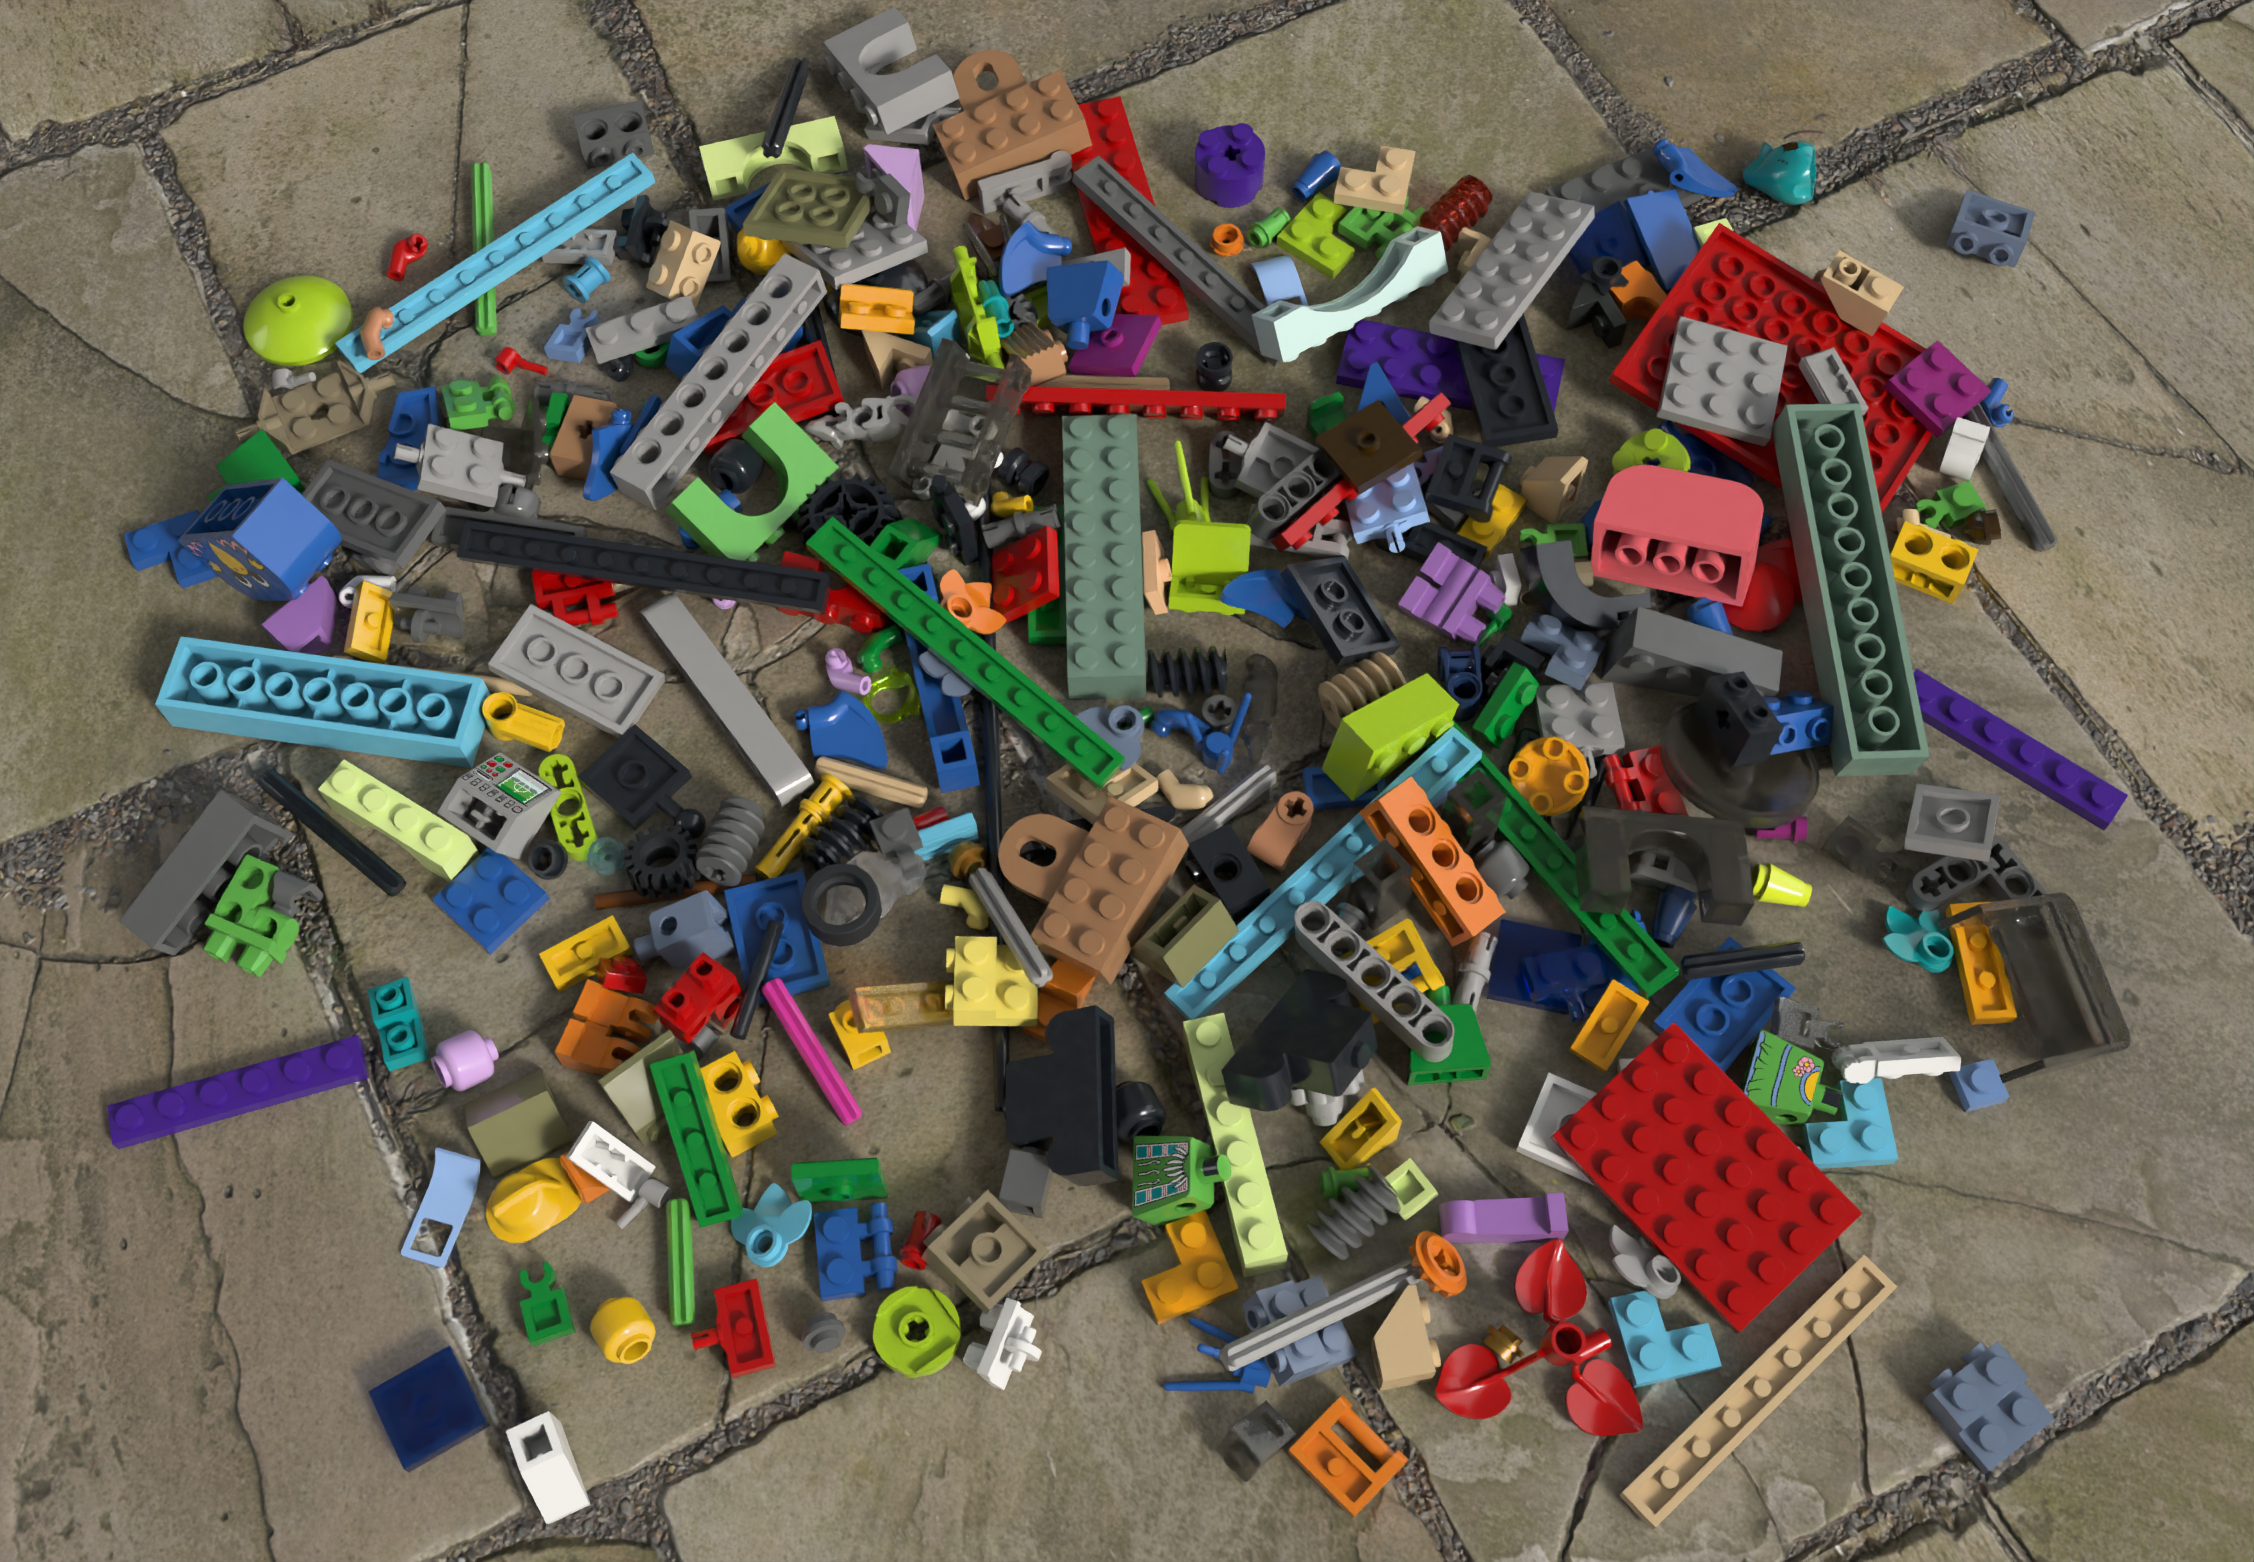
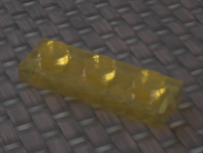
[848,980,954,1034]

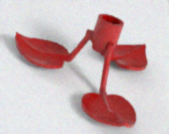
[1434,1239,1643,1437]

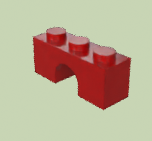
[775,551,890,634]

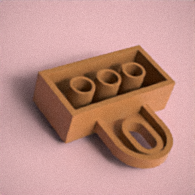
[933,50,1092,201]
[998,796,1189,985]

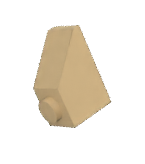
[1519,456,1589,524]

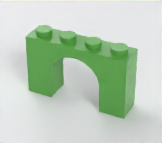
[665,402,839,562]

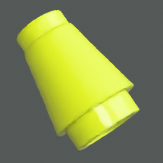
[1747,862,1812,908]

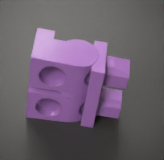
[1398,542,1506,645]

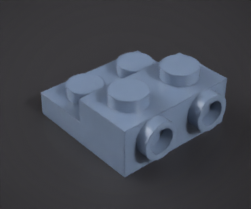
[1945,189,2035,268]
[1242,1275,1358,1387]
[1922,1341,2055,1474]

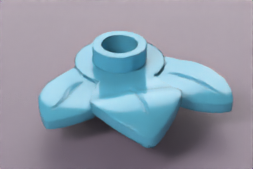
[731,1183,812,1268]

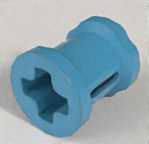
[562,256,611,304]

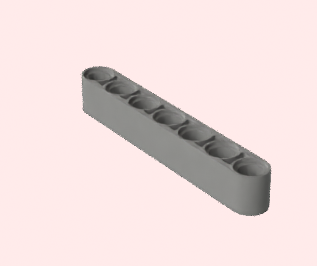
[639,592,815,807]

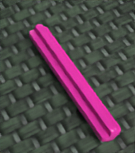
[761,978,862,1126]

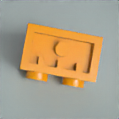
[838,283,915,335]

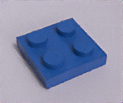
[432,847,550,955]

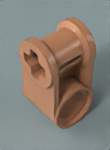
[1247,791,1313,872]

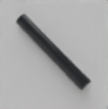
[730,920,784,1040]

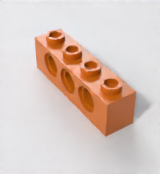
[1359,776,1506,947]

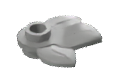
[1609,1225,1681,1299]

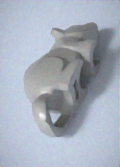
[804,394,925,449]

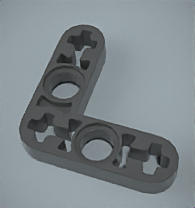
[1905,836,2063,940]

